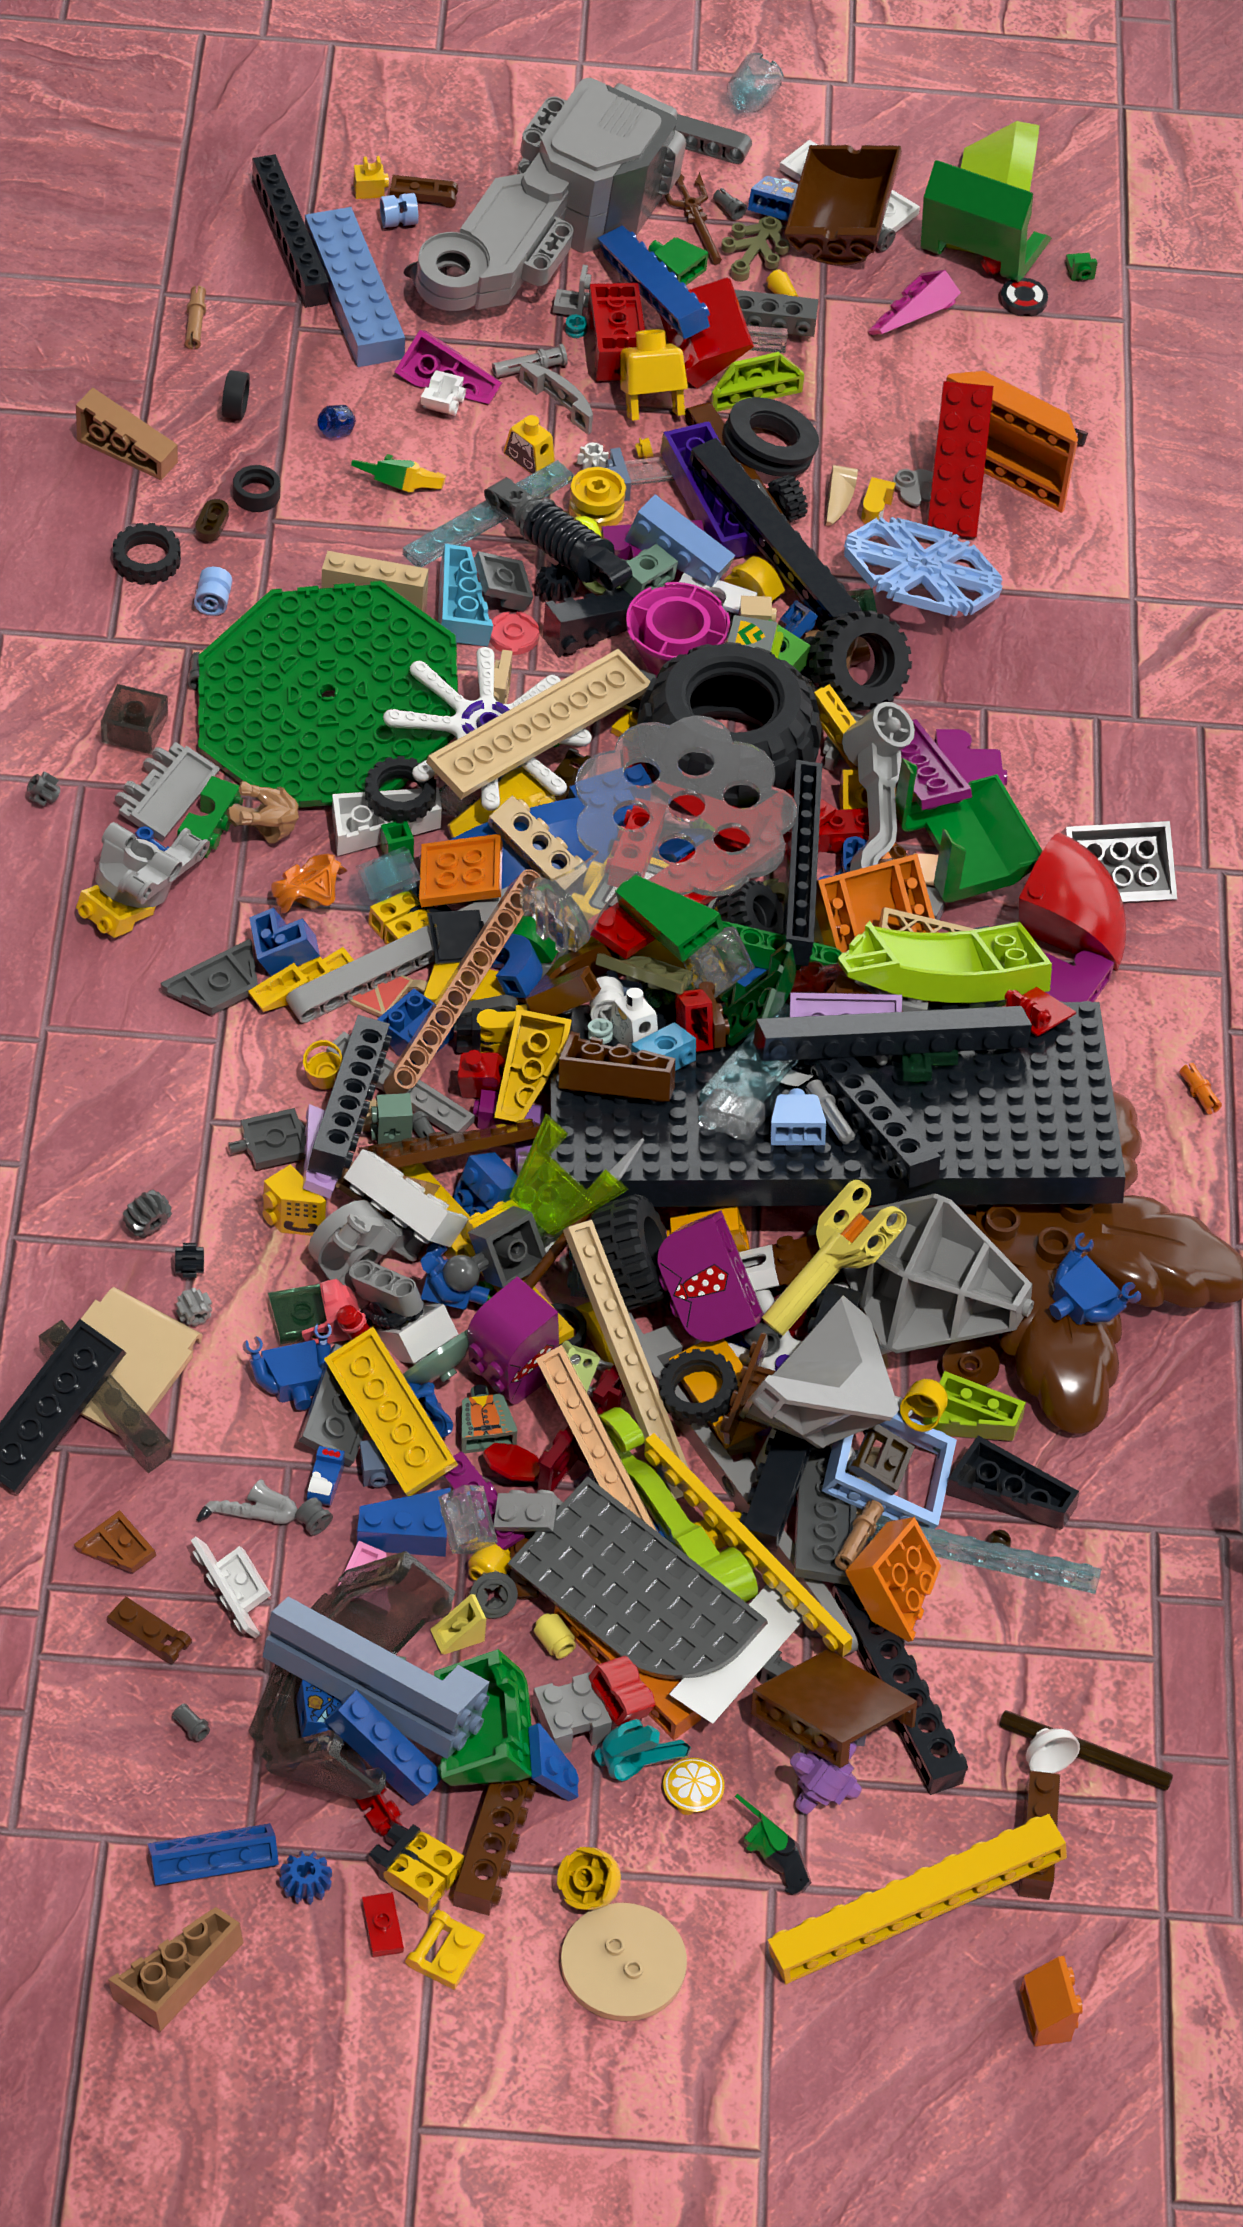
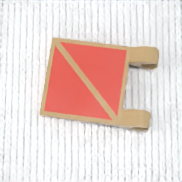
[349,975,428,1017]

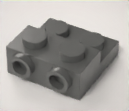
[474,551,533,611]

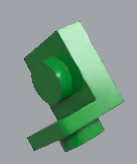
[1065,253,1098,281]

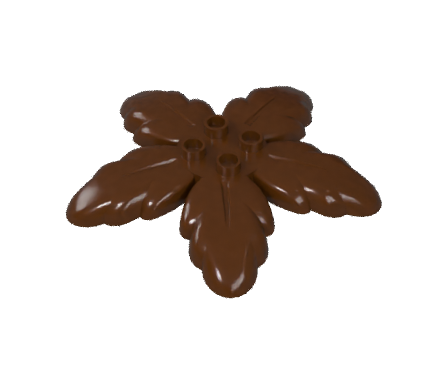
[849,1091,1243,1434]

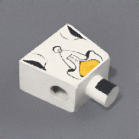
[611,988,658,1049]

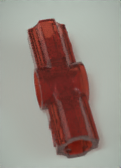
[789,961,855,996]

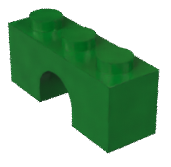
[177,776,243,858]

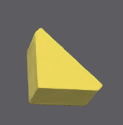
[430,1594,486,1654]

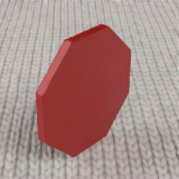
[483,1443,540,1481]

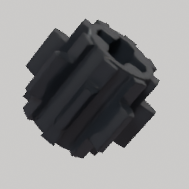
[175,1243,204,1278]

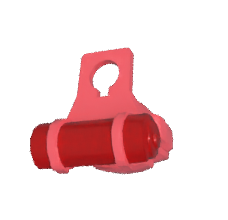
[301,1279,371,1344]

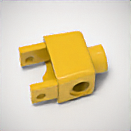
[621,329,688,421]

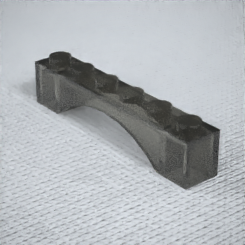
[38,1320,172,1473]

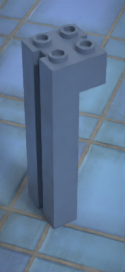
[263,1596,489,1759]

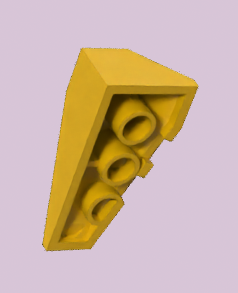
[447,766,556,838]
[494,1009,572,1122]

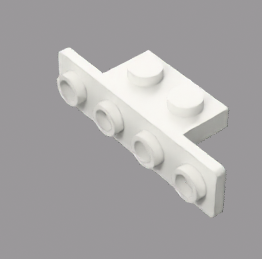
[191,1536,271,1639]

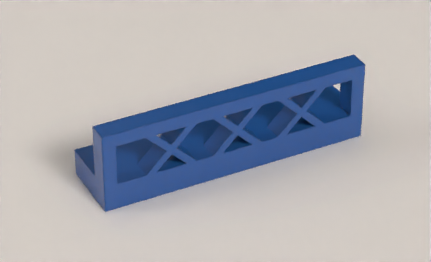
[147,1823,279,1885]

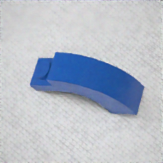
[487,934,543,998]

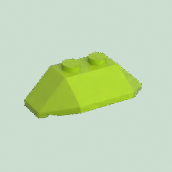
[711,352,805,412]

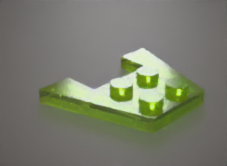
[509,1114,629,1235]

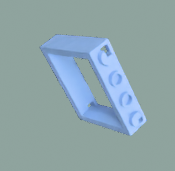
[822,1412,957,1537]

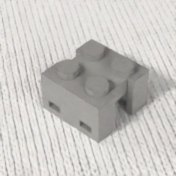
[532,1672,612,1754]

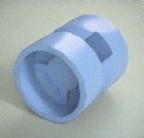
[380,193,419,228]
[194,567,232,616]

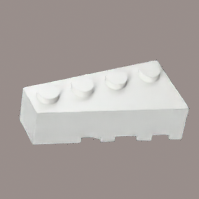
[332,787,442,856]
[344,1149,469,1247]

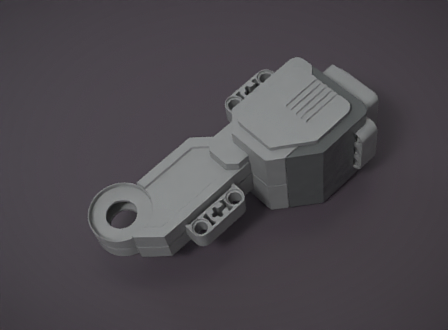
[415,78,686,311]

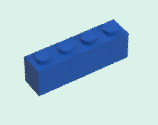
[324,1690,441,1806]

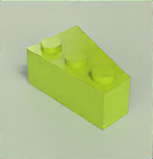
[923,1371,1026,1441]

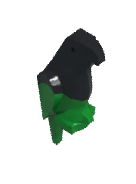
[735,1794,812,1895]

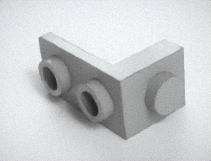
[553,265,592,316]

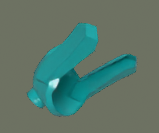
[595,1719,691,1781]

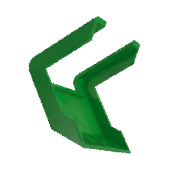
[921,160,1052,282]
[895,758,1042,903]

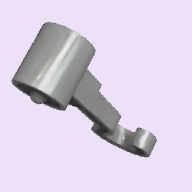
[842,702,915,871]

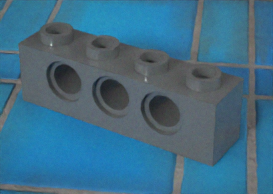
[734,289,818,337]

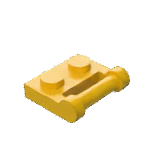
[405,1910,485,1990]

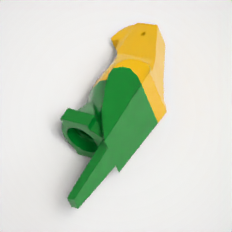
[351,454,446,492]

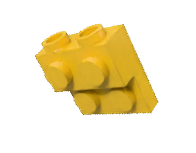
[76,885,156,938]

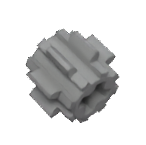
[176,1288,212,1326]

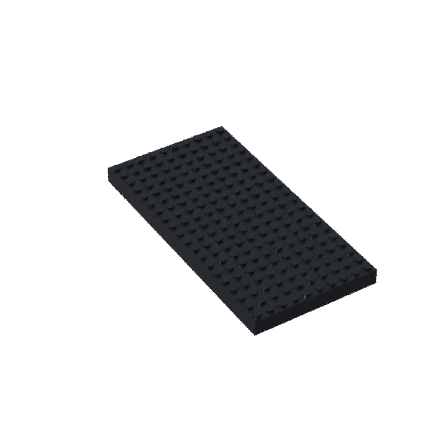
[551,1001,1126,1207]

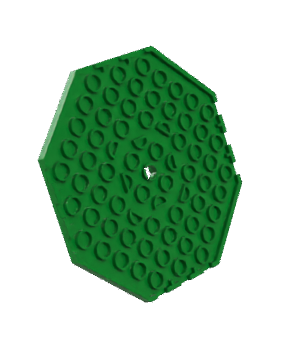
[198,581,458,808]

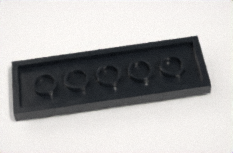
[0,1319,126,1494]

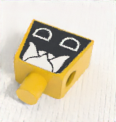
[504,415,555,478]

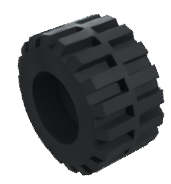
[716,880,784,935]

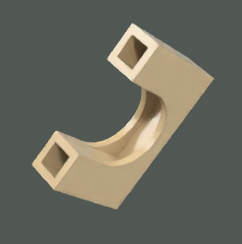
[321,551,429,613]

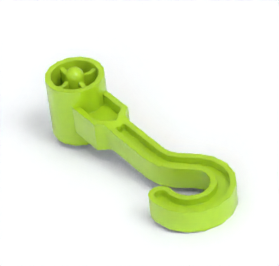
[598,1407,758,1602]

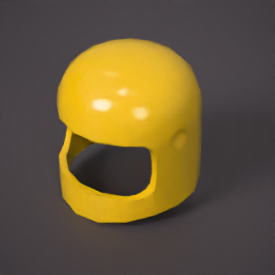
[303,1040,343,1089]
[900,1379,948,1432]

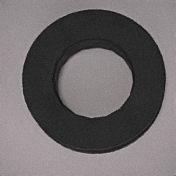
[723,397,819,477]

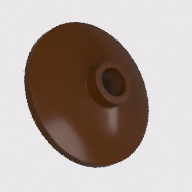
[942,1339,1000,1386]

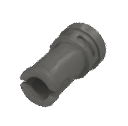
[713,188,747,220]
[188,652,200,691]

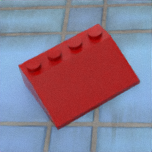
[659,277,754,389]

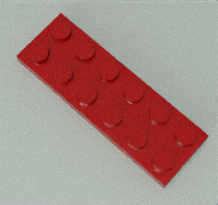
[927,381,994,537]

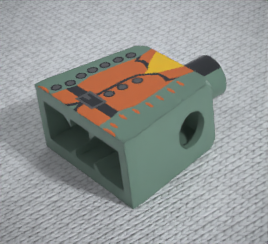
[461,1385,518,1454]

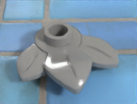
[893,469,933,506]

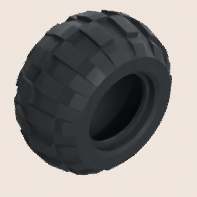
[637,642,822,809]

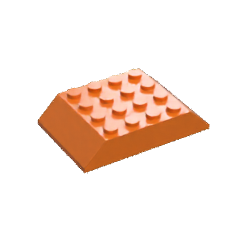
[946,371,1078,513]
[815,854,940,1003]

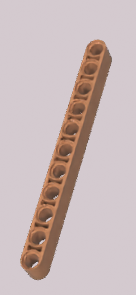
[383,869,542,1094]

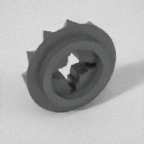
[469,1570,518,1618]

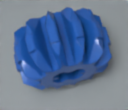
[279,1850,332,1905]

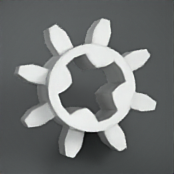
[577,442,609,470]

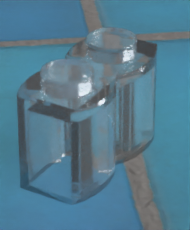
[698,1089,765,1140]

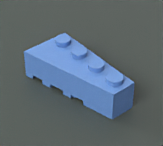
[625,494,735,588]

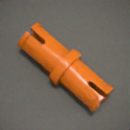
[1179,1063,1222,1115]

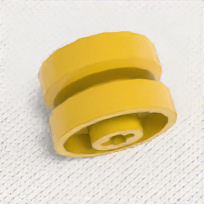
[569,467,626,531]

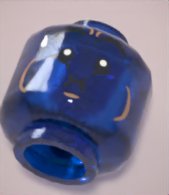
[317,404,356,438]

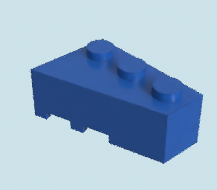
[357,1488,451,1557]

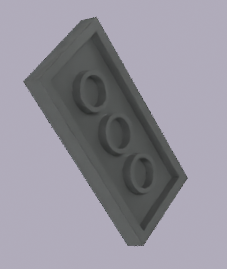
[298,1343,366,1467]

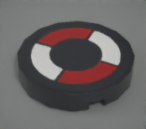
[1000,278,1048,316]

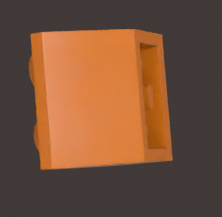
[1020,1956,1083,2047]

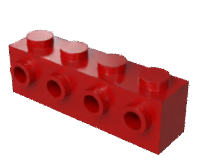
[779,808,869,855]

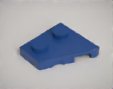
[528,1723,579,1801]

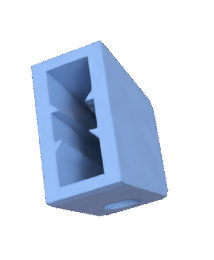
[771,1088,826,1145]

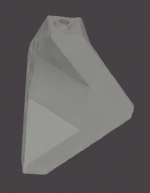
[841,1194,1034,1353]
[739,1295,899,1448]

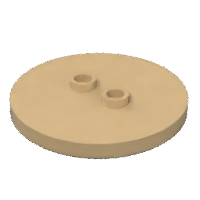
[561,1903,687,2021]

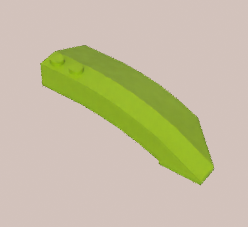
[946,121,1040,253]
[838,921,1052,1003]

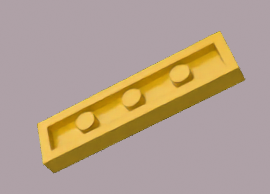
[814,684,858,769]

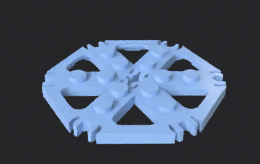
[844,517,1002,616]

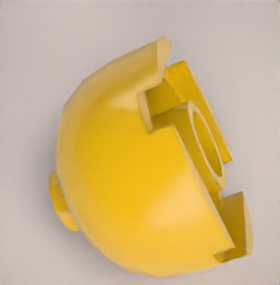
[557,1847,621,1910]

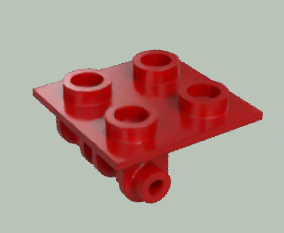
[1002,987,1076,1036]

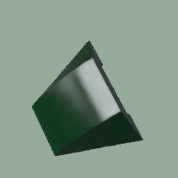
[720,942,796,1046]

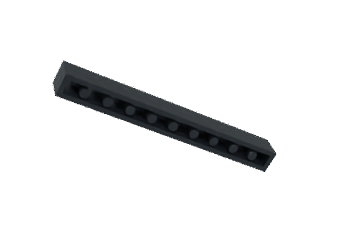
[689,438,862,625]
[782,760,822,966]
[753,1006,1032,1061]
[740,1283,861,1551]

